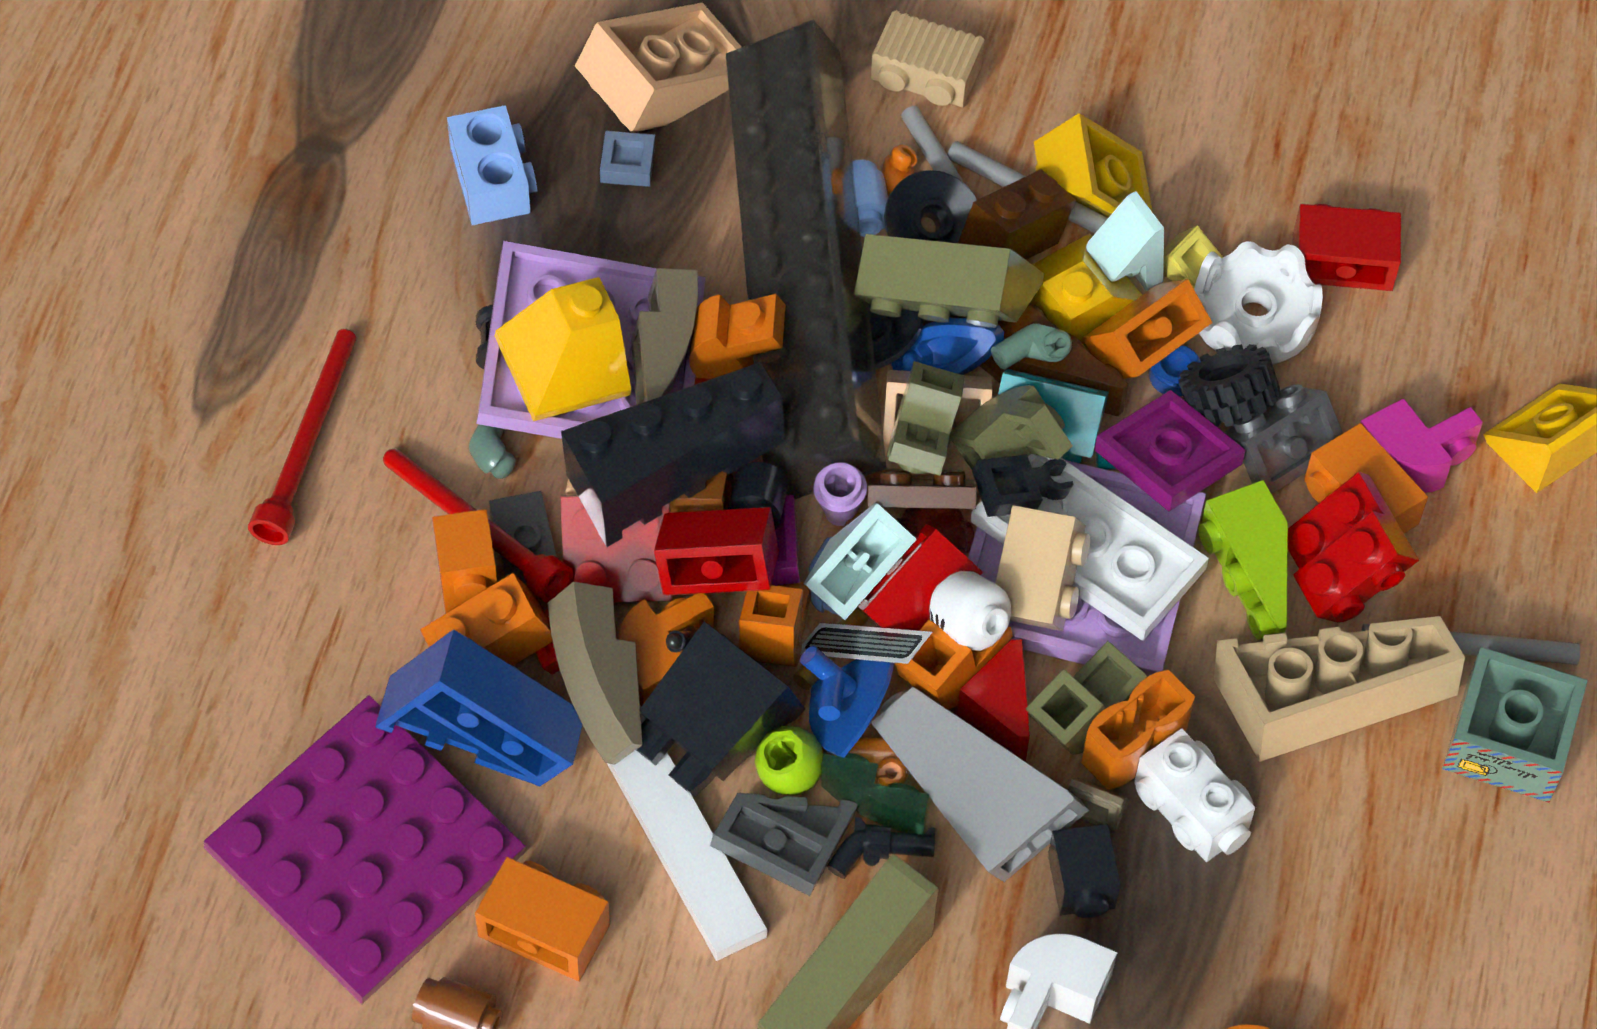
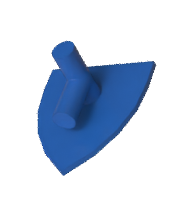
[800,646,894,758]

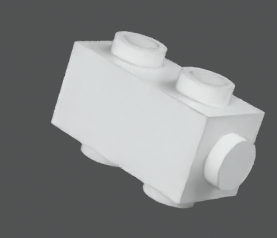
[1134,728,1255,863]

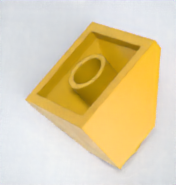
[1034,113,1153,218]
[1030,233,1142,344]
[494,277,631,421]

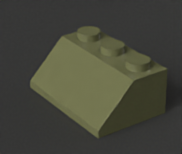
[854,234,1044,328]

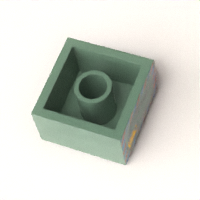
[1442,647,1588,803]

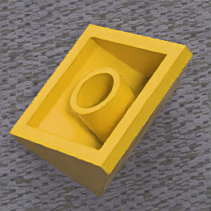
[1483,383,1597,493]

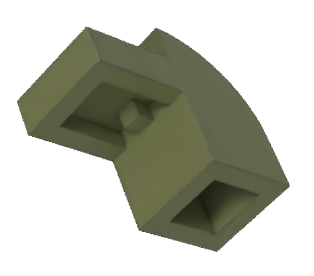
[886,361,965,476]
[949,385,1073,470]
[1026,641,1148,755]

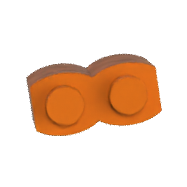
[1081,670,1195,789]

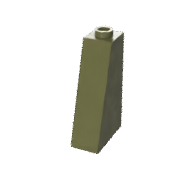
[758,854,938,1029]

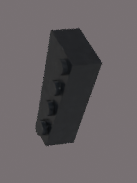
[561,362,785,547]

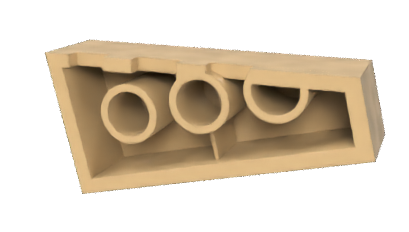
[1213,616,1465,762]

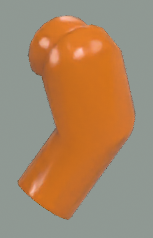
[882,145,917,196]
[835,738,909,789]

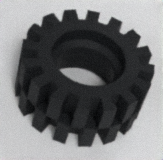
[1178,344,1281,427]

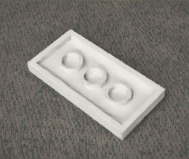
[971,454,1209,641]

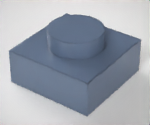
[600,131,655,187]

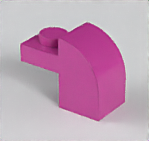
[1360,398,1483,493]

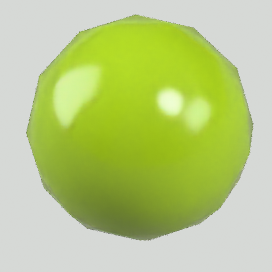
[754,726,825,795]

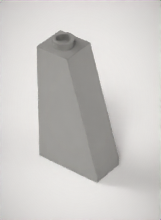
[871,687,1089,882]

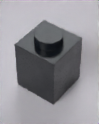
[1048,824,1121,918]

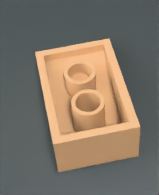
[575,2,760,133]

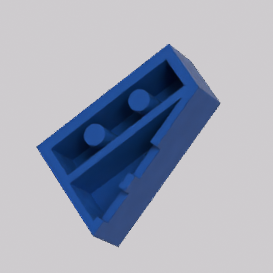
[375,629,582,786]

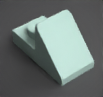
[1086,191,1164,291]

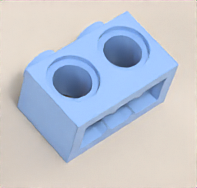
[447,105,537,225]

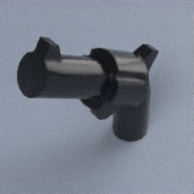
[827,817,936,879]

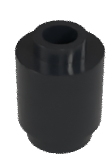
[728,462,788,530]

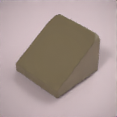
[1068,778,1129,831]

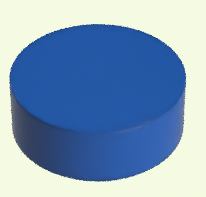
[1149,345,1201,397]

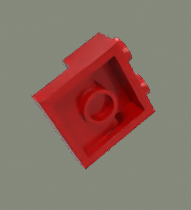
[1287,472,1419,623]

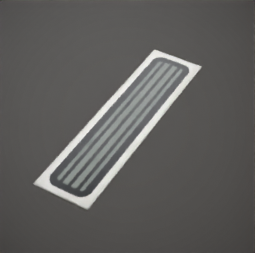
[801,623,932,664]

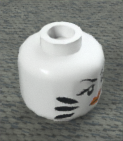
[929,571,1011,651]

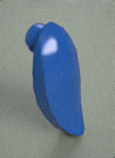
[891,318,1004,375]

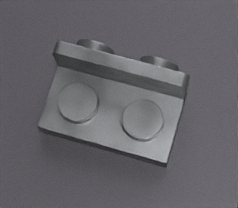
[1224,384,1343,494]

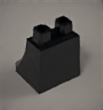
[636,621,805,797]

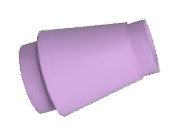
[813,462,867,526]

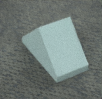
[804,503,917,620]

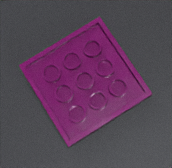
[204,695,526,1004]

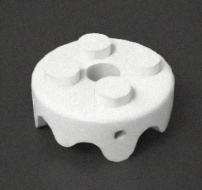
[1194,241,1323,364]

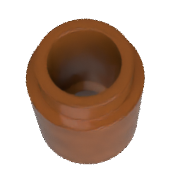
[411,977,502,1029]

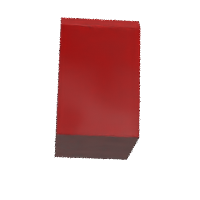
[957,639,1030,762]

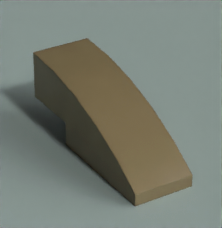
[631,268,698,405]
[548,582,642,764]

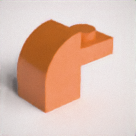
[689,294,786,379]
[739,582,811,667]
[618,593,714,707]
[895,620,1013,709]

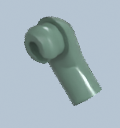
[991,324,1072,369]
[469,424,516,479]

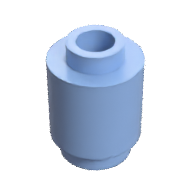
[835,160,888,237]

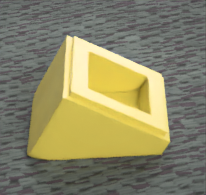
[1163,225,1223,288]

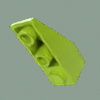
[1198,480,1288,640]

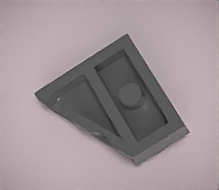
[710,793,858,896]

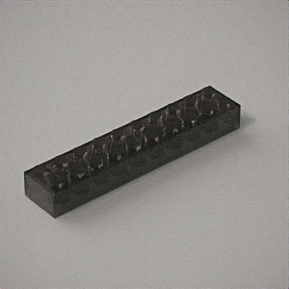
[726,20,887,500]

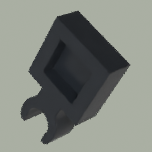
[972,454,1074,517]

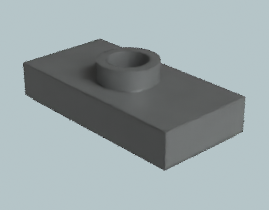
[489,491,557,586]

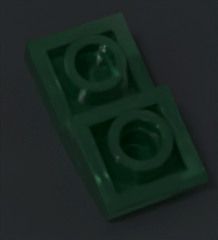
[821,753,929,834]

